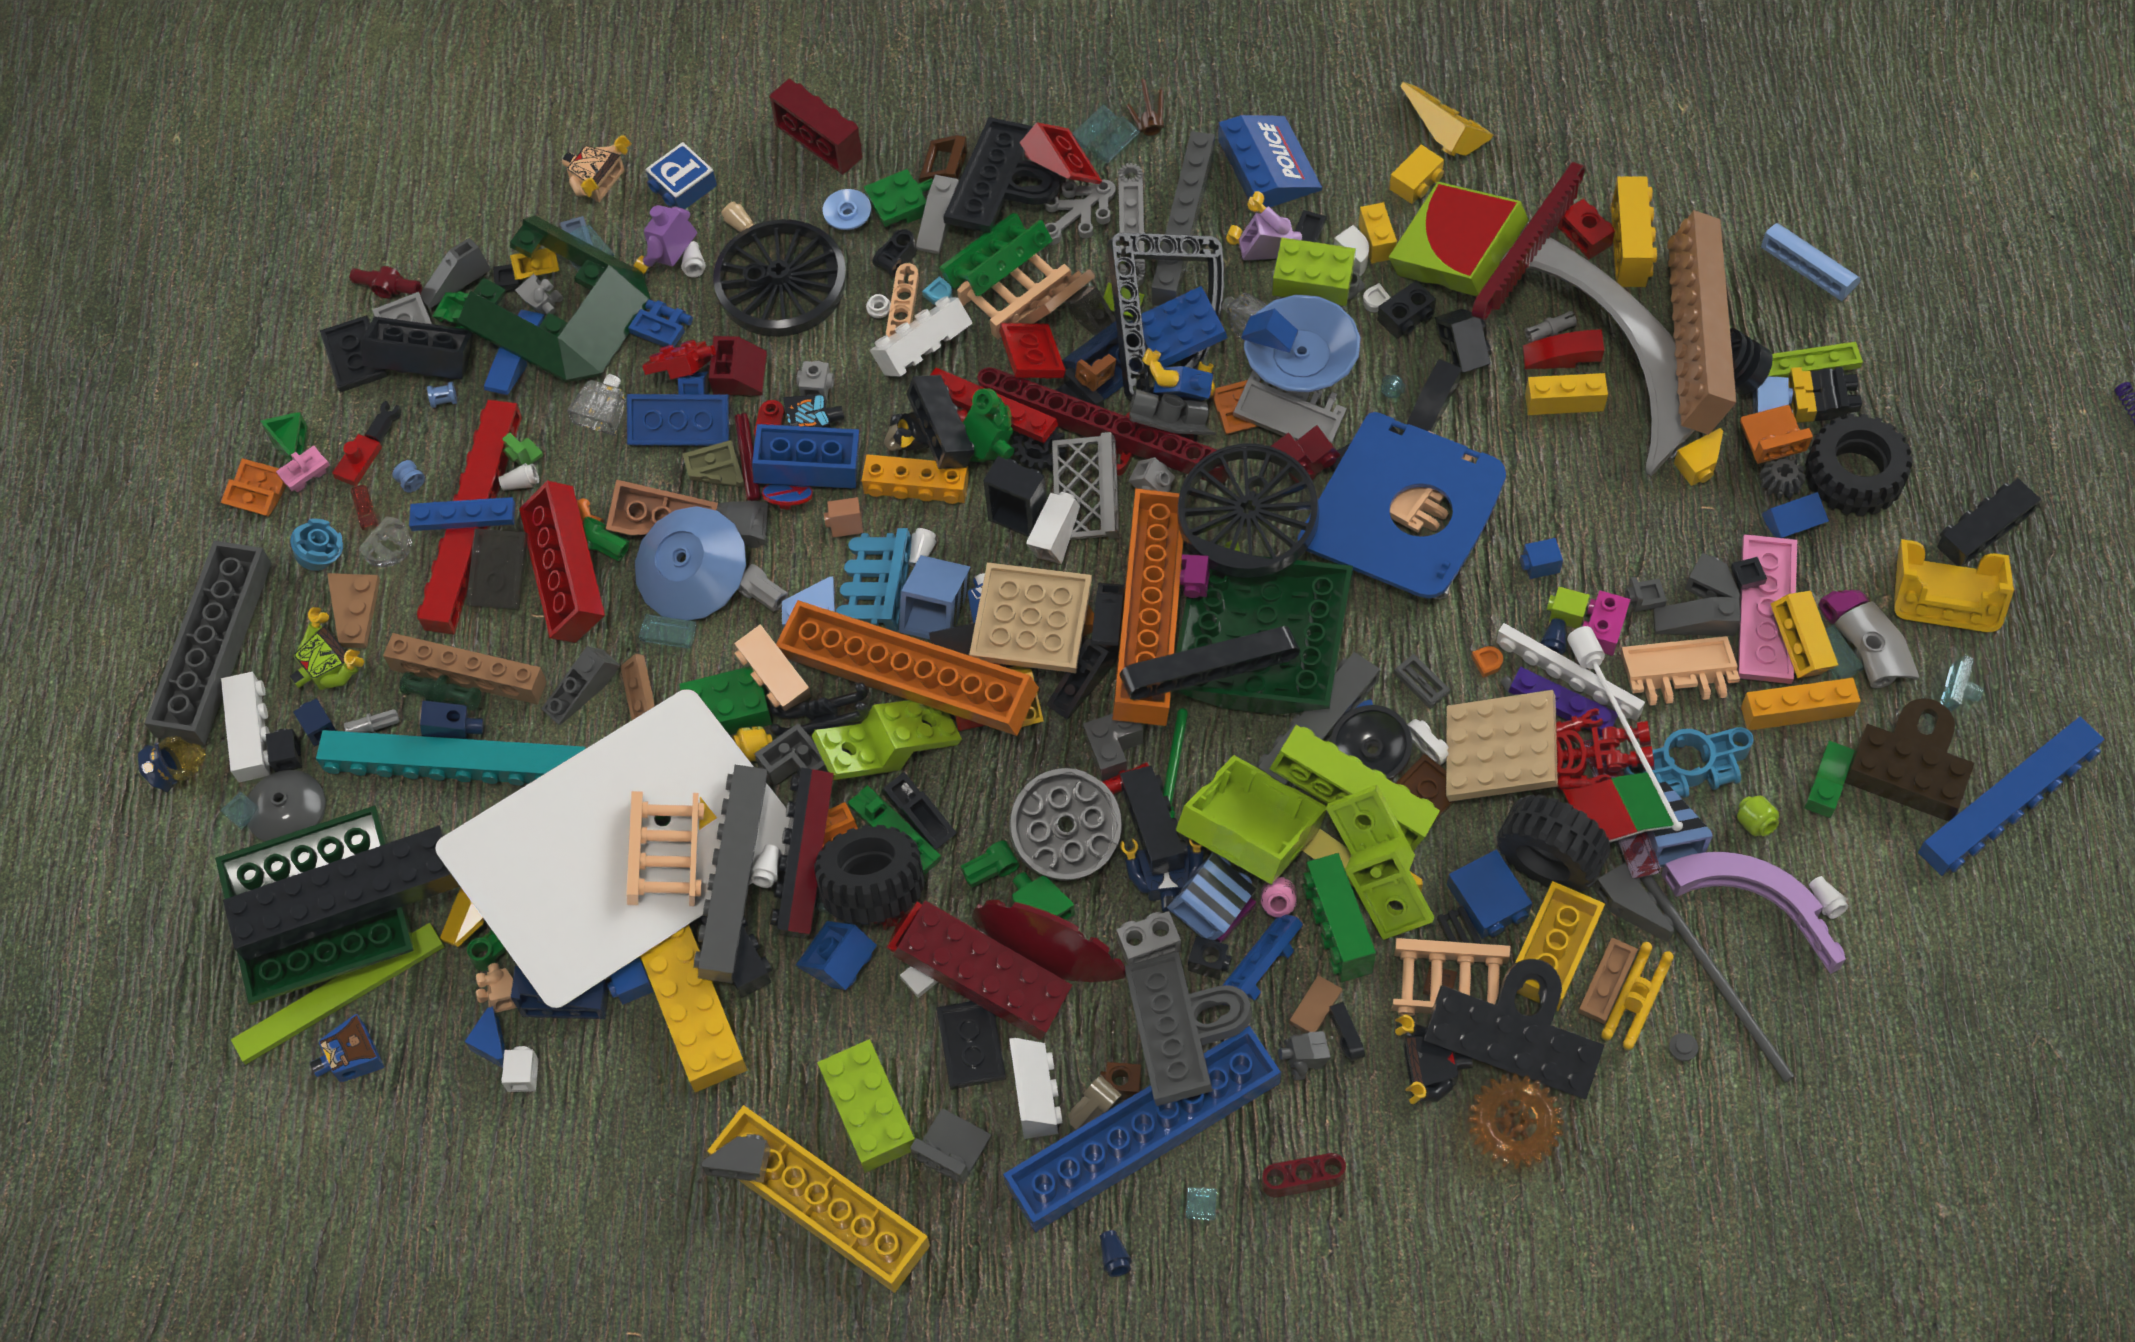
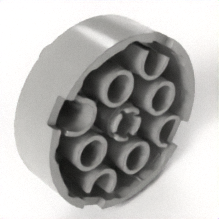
[1009,768,1122,881]

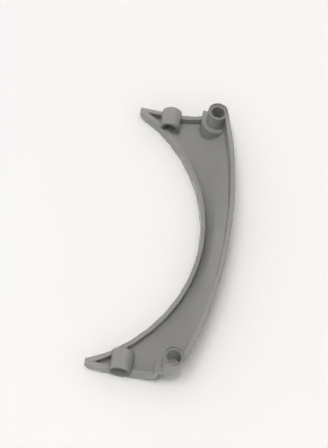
[1499,226,1695,476]

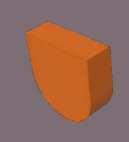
[1471,646,1503,678]

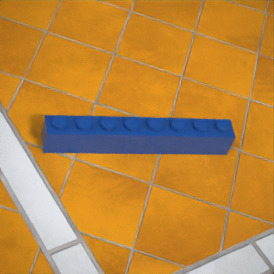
[1918,716,2105,876]

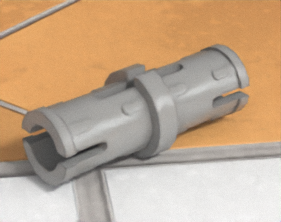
[1525,311,1577,343]

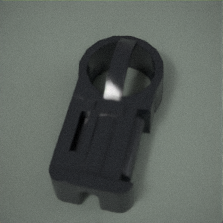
[1329,1001,1365,1062]

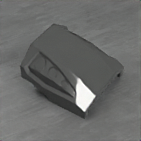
[716,501,769,548]

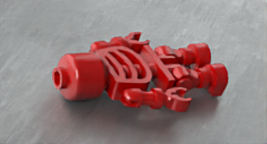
[1556,708,1655,790]

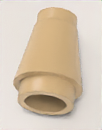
[721,202,755,232]

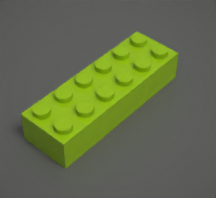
[1269,725,1440,851]

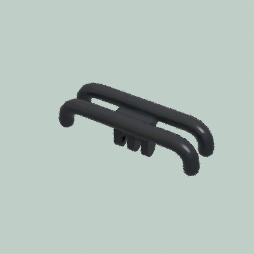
[770,682,869,737]

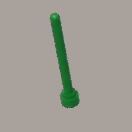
[1163,708,1188,818]

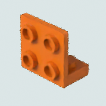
[1740,405,1813,464]

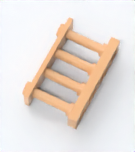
[957,254,1071,340]
[627,791,704,906]
[1392,938,1510,1016]

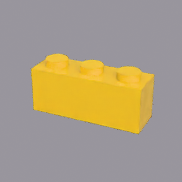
[1525,373,1608,415]
[1771,591,1838,678]

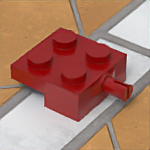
[642,340,716,379]

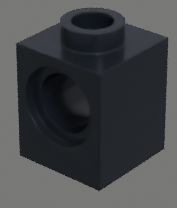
[266,729,303,772]
[1188,935,1232,980]

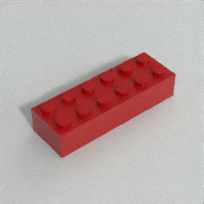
[519,480,605,643]

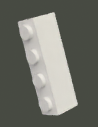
[221,671,270,782]

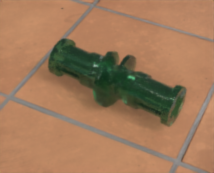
[400,671,481,711]

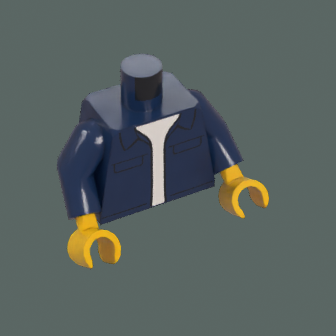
[1120,838,1204,912]

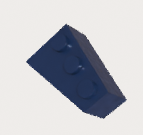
[511,965,609,1019]

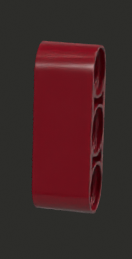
[1262,1153,1346,1198]

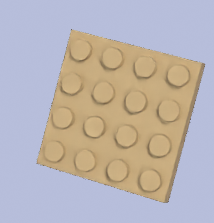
[969,562,1092,673]
[1446,690,1558,802]

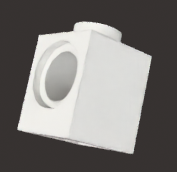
[502,1046,539,1092]

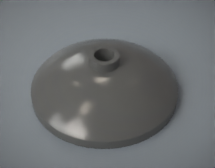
[244,770,326,842]

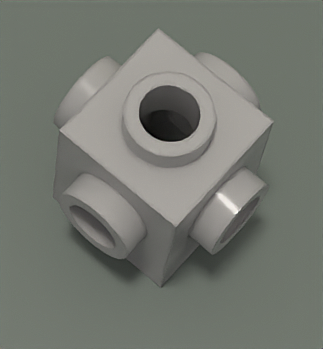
[797,361,834,402]
[1128,458,1175,492]

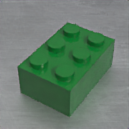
[679,666,772,735]

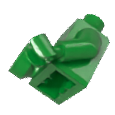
[963,388,1014,463]

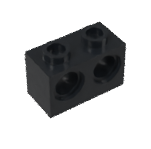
[1377,280,1436,339]

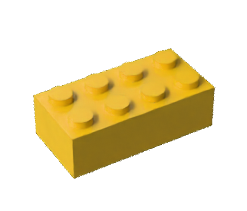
[1611,176,1657,287]
[1515,881,1605,1011]

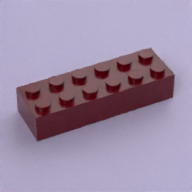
[893,900,1072,1040]

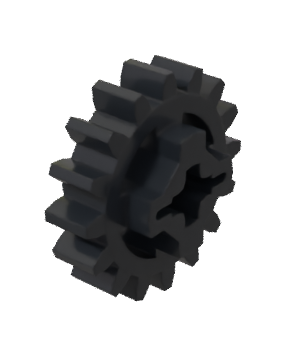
[1012,426,1067,474]

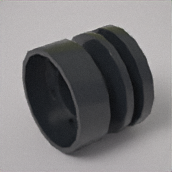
[1730,328,1773,395]

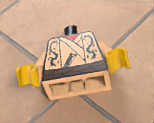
[562,135,632,202]

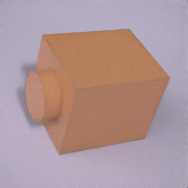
[824,497,863,537]

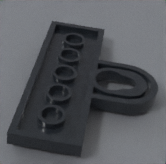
[943,117,1060,233]
[1422,959,1605,1099]

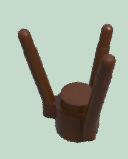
[1127,78,1164,136]

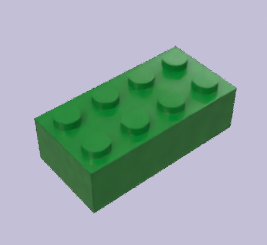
[1301,853,1376,983]

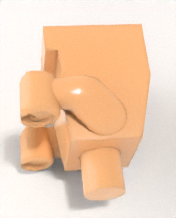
[476,963,517,1013]

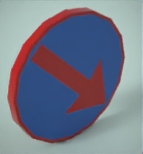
[762,484,813,510]

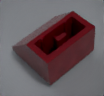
[709,336,767,395]

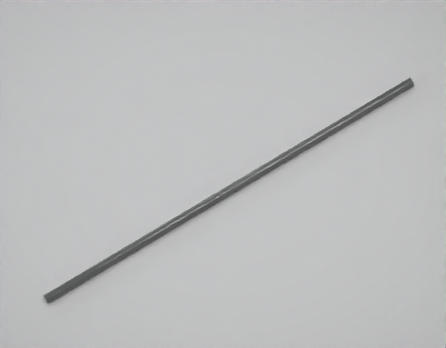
[1500,676,1795,1083]

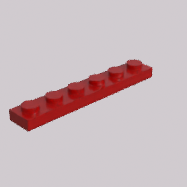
[930,367,1058,443]

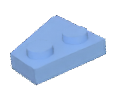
[782,576,835,629]

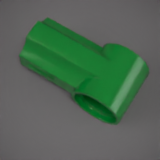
[583,517,630,561]
[960,840,1020,888]
[467,930,507,971]

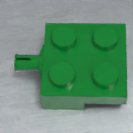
[864,169,933,227]

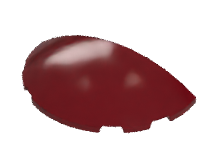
[972,900,1126,982]

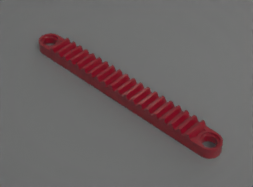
[1472,162,1586,320]

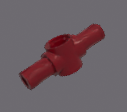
[349,266,422,299]

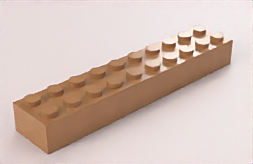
[1667,210,1736,435]

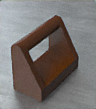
[919,135,968,183]

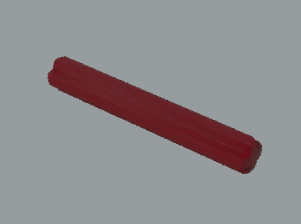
[734,413,761,501]

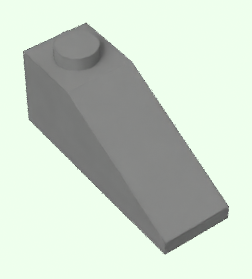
[916,175,959,254]

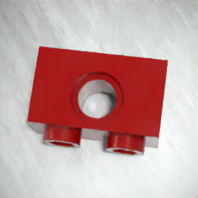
[1558,198,1615,259]

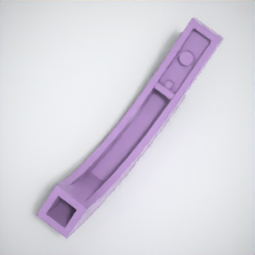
[1661,852,1846,974]

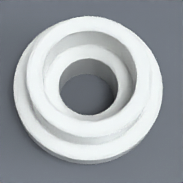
[866,294,891,318]

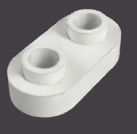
[1407,719,1449,766]

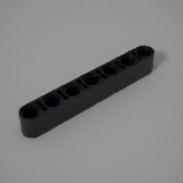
[1119,626,1300,700]

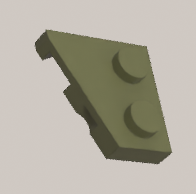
[682,440,745,487]

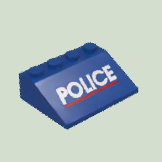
[1218,115,1322,212]

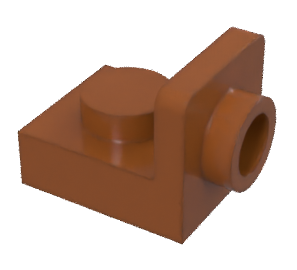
[1075,354,1116,392]

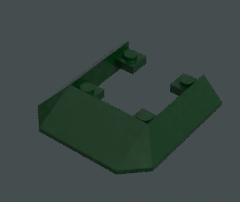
[457,215,651,382]

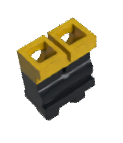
[1788,367,1862,423]

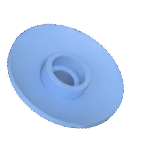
[823,189,871,230]

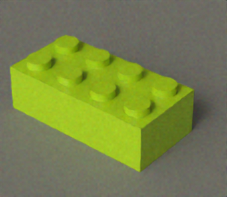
[817,1039,915,1173]

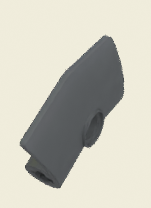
[1129,389,1217,435]

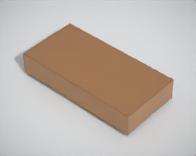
[1289,975,1343,1033]

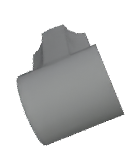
[737,564,788,612]

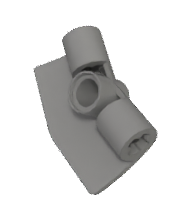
[1834,601,1919,688]

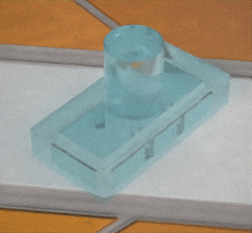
[1940,655,1984,712]

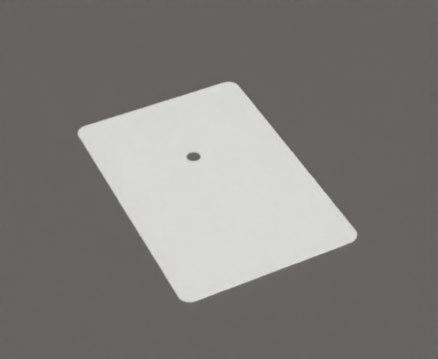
[436,690,790,1008]

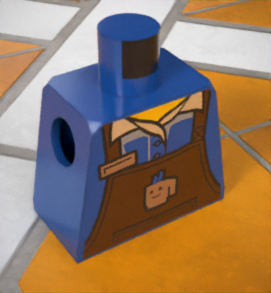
[310,1014,384,1082]

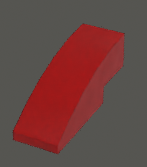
[1522,329,1604,369]

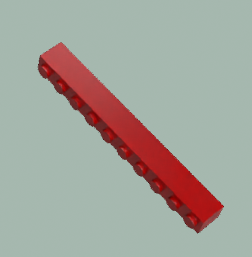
[417,400,522,635]

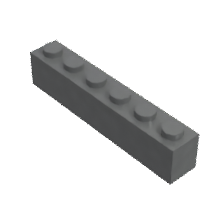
[1257,652,1380,787]

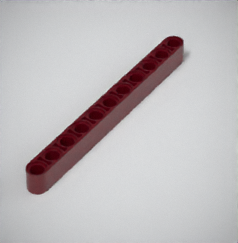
[977,367,1229,483]

